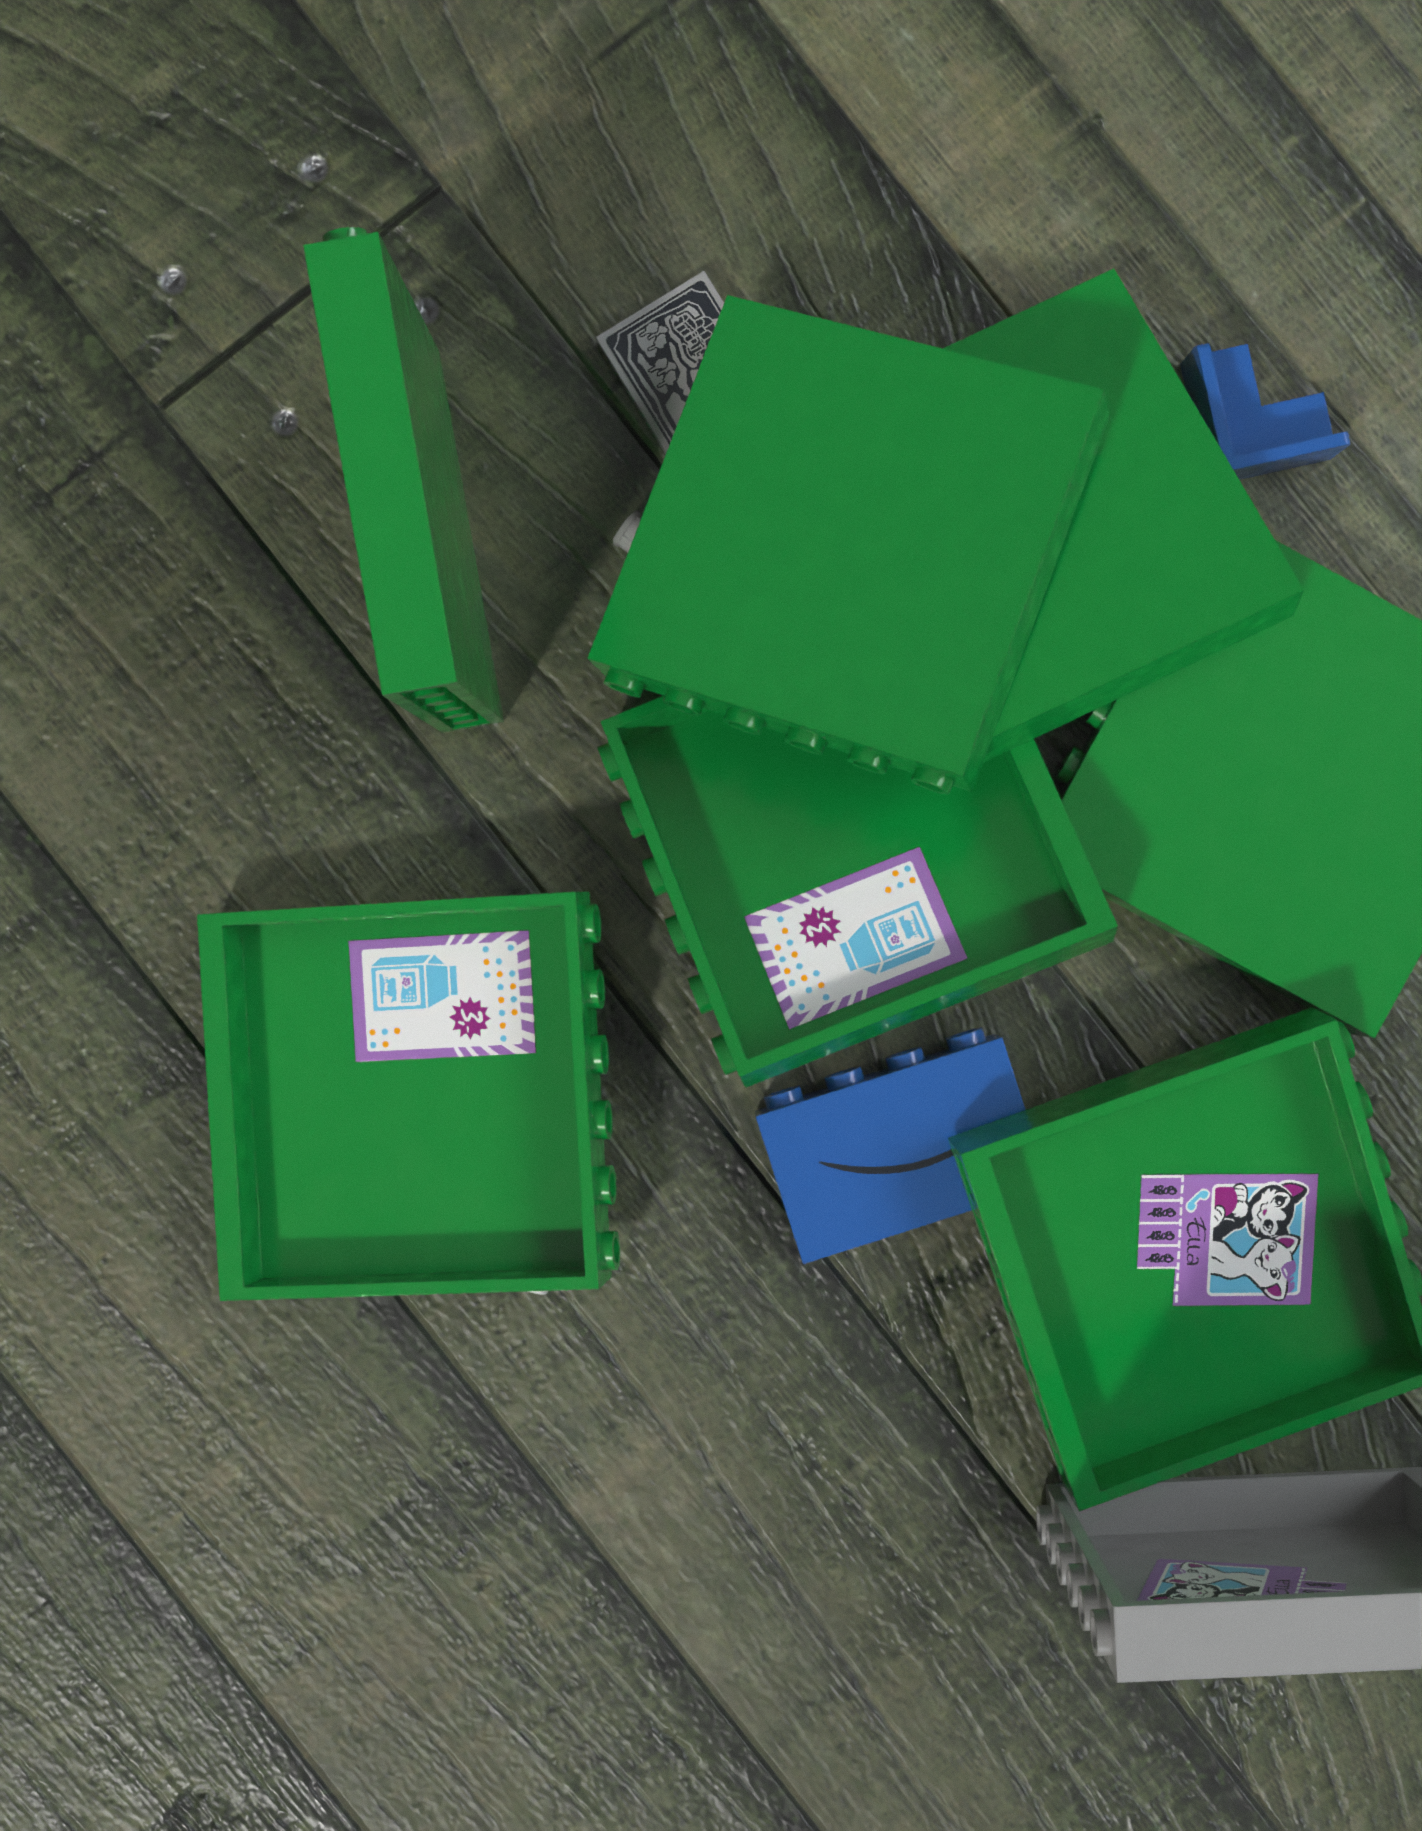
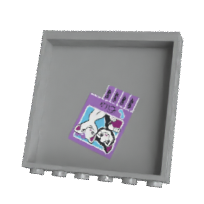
[1036,1467,1422,1683]

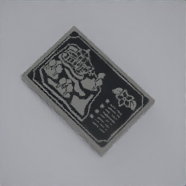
[596,271,724,455]

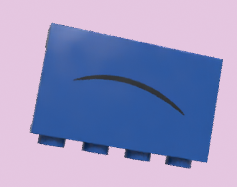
[755,1027,1025,1264]

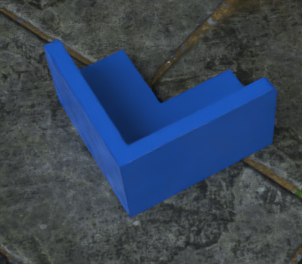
[1180,343,1351,480]

